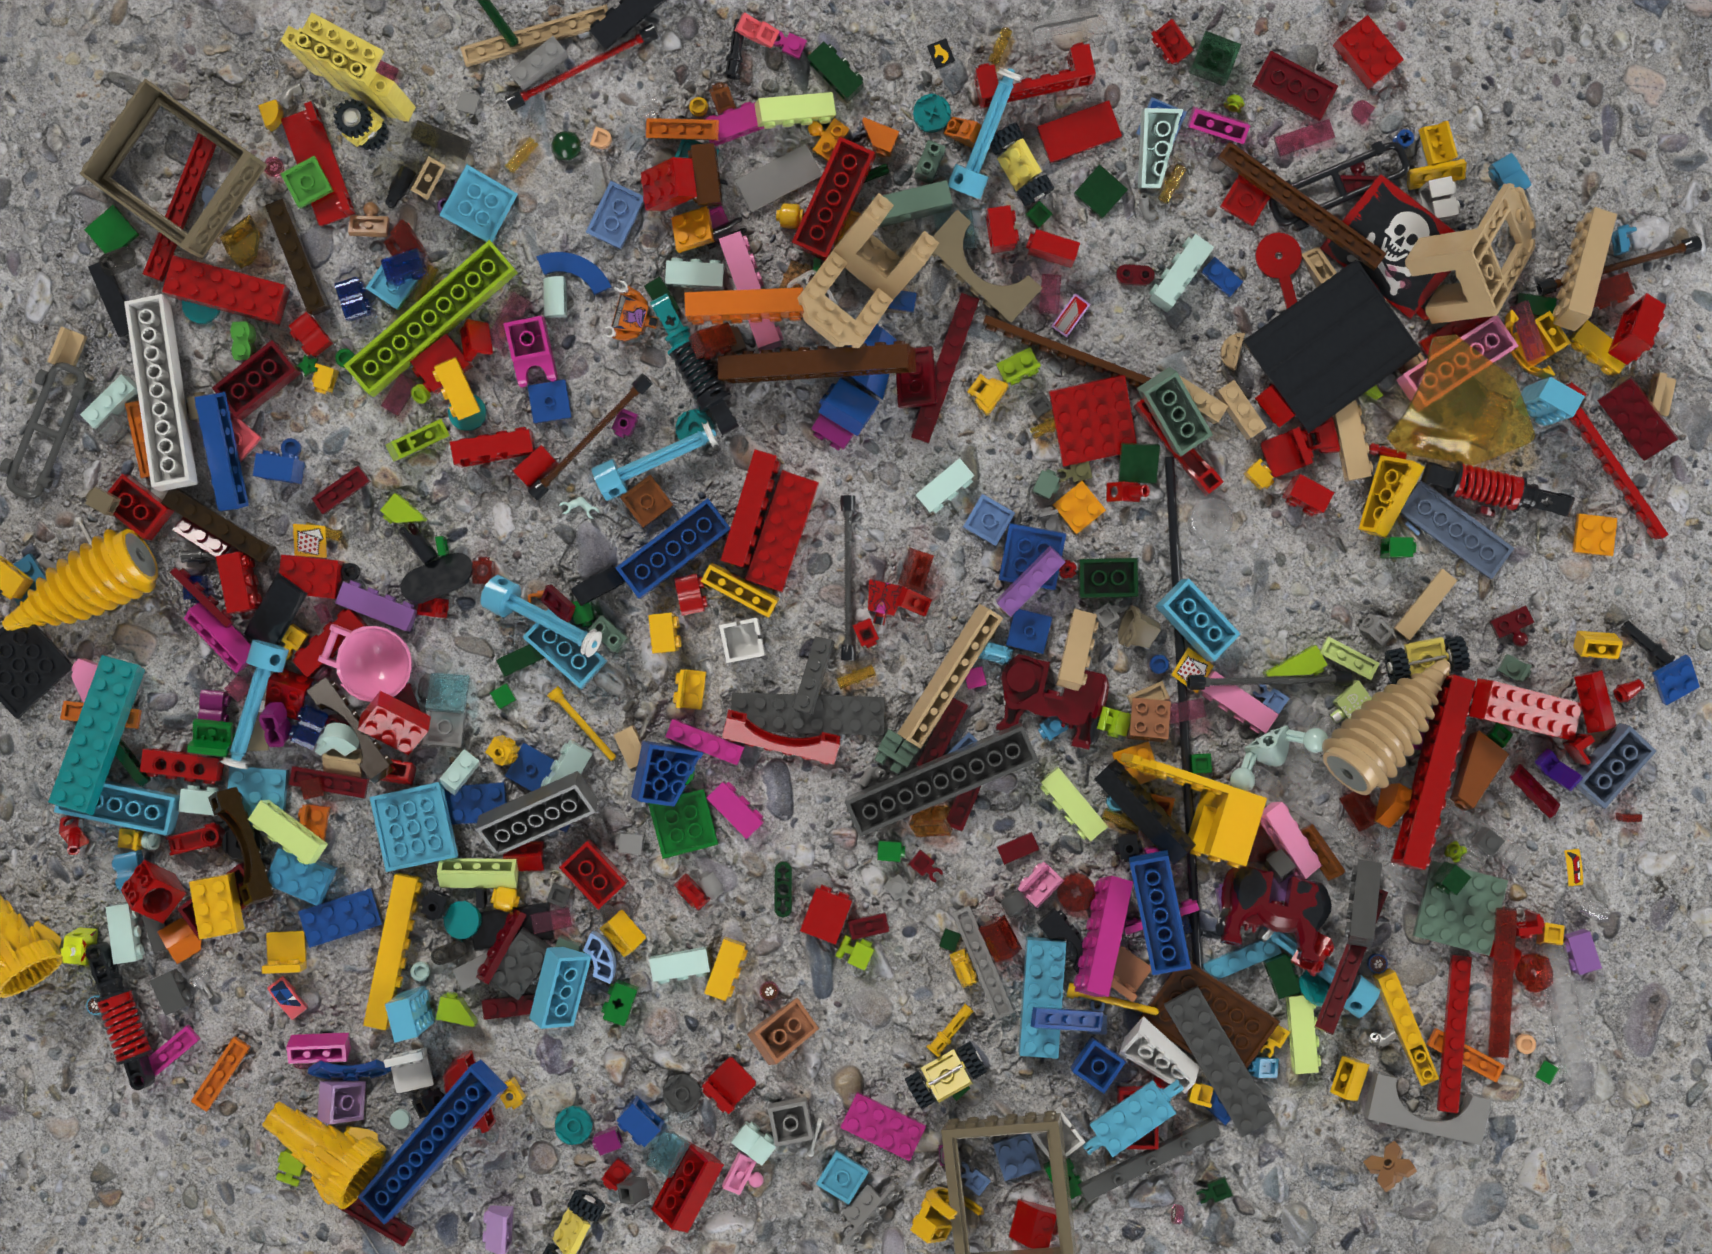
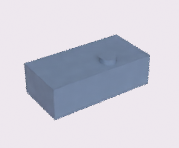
[1575,723,1656,809]

